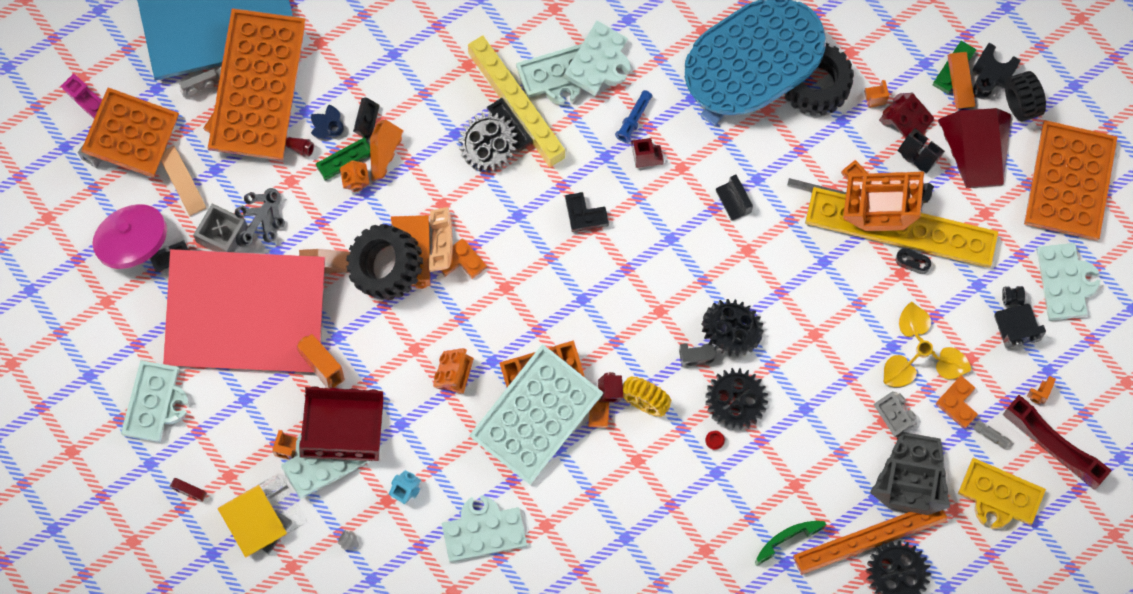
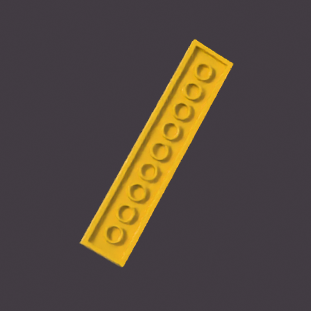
[805,187,999,268]

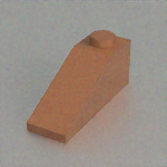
[299,249,350,274]

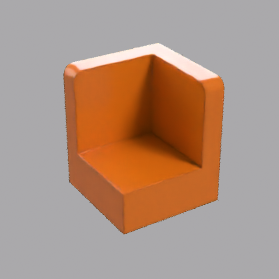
[864,80,889,108]
[272,430,298,460]

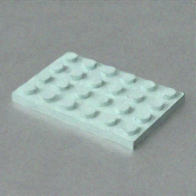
[469,344,603,485]

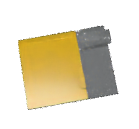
[217,472,308,558]

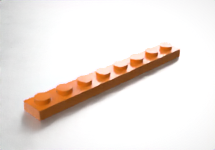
[793,510,947,575]

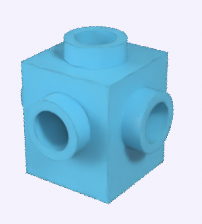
[388,470,421,505]

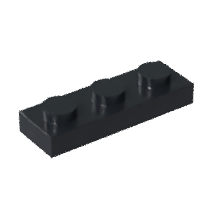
[487,98,533,153]

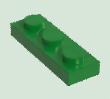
[932,40,977,94]

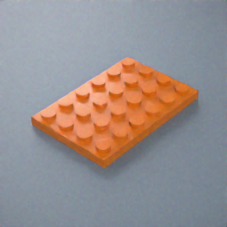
[1024,120,1118,241]

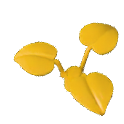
[883,301,971,387]

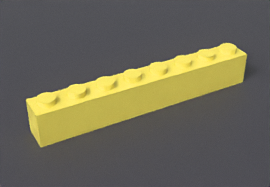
[468,35,565,168]

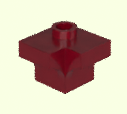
[631,138,664,168]

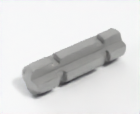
[973,420,1010,449]

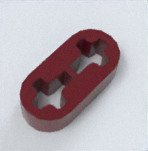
[169,478,207,503]

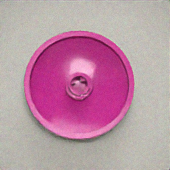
[92,204,167,269]

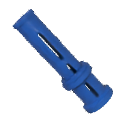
[615,90,653,143]

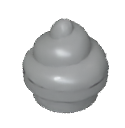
[338,530,359,550]

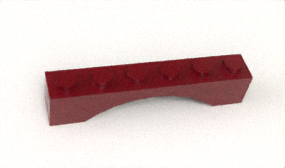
[1002,395,1112,490]

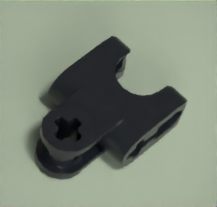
[972,42,1021,99]

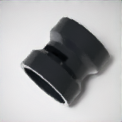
[1002,286,1025,306]

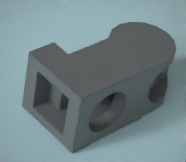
[679,343,717,367]

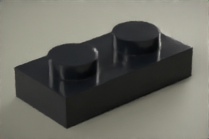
[353,97,380,139]

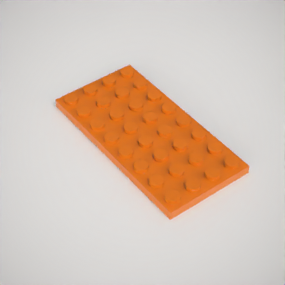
[208,8,306,161]

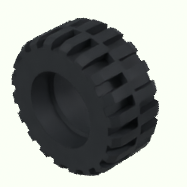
[784,43,854,116]
[346,224,423,300]

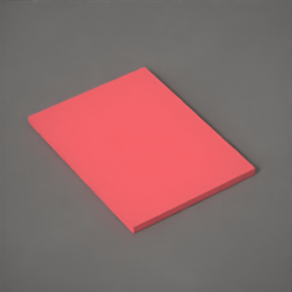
[163,249,325,373]

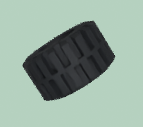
[1005,71,1046,122]

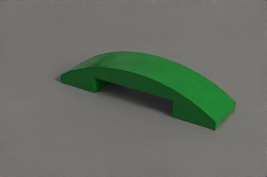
[755,521,827,566]

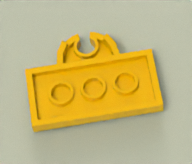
[957,457,1046,529]

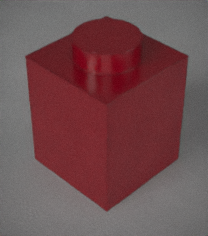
[598,372,624,403]

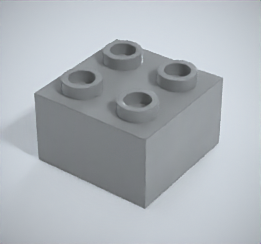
[193,203,248,252]

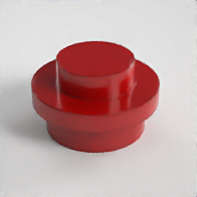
[705,431,725,450]

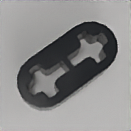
[895,248,932,274]

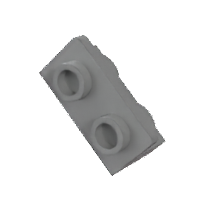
[873,391,917,437]

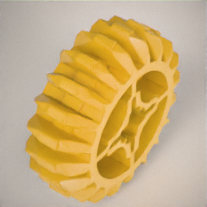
[623,376,672,417]

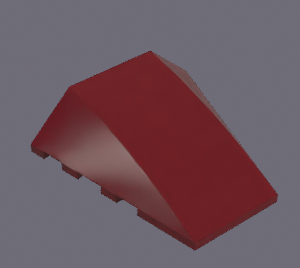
[937,108,1011,188]

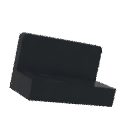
[715,174,753,221]

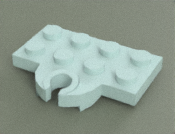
[563,20,631,96]
[516,44,582,105]
[1036,243,1101,321]
[121,360,189,443]
[281,434,369,500]
[441,495,527,563]

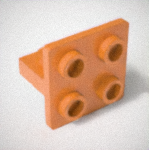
[433,348,474,394]

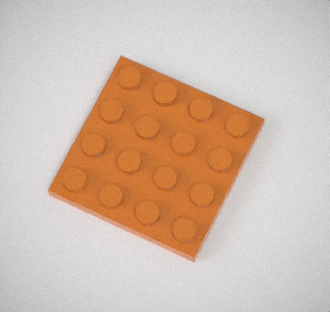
[81,87,179,178]

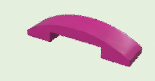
[60,73,102,119]

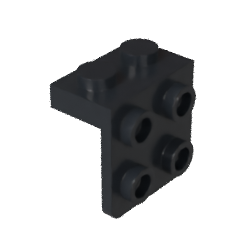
[994,303,1046,349]

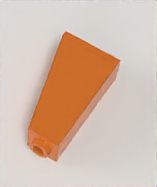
[391,215,431,289]

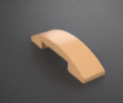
[161,145,206,217]
[429,207,453,272]

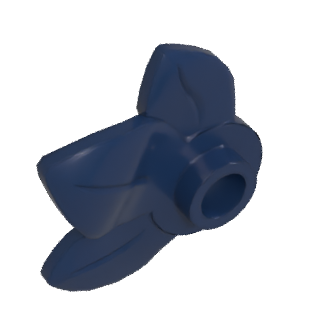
[310,104,344,139]

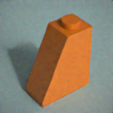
[297,334,345,388]

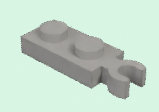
[179,67,221,97]

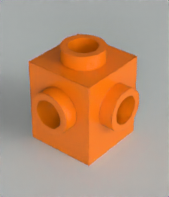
[340,161,370,192]

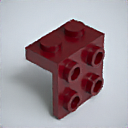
[879,92,934,138]

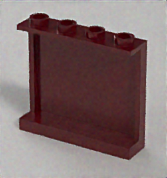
[299,386,384,461]

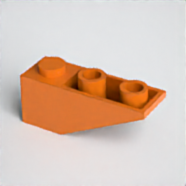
[370,119,404,181]

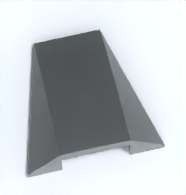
[870,432,950,515]

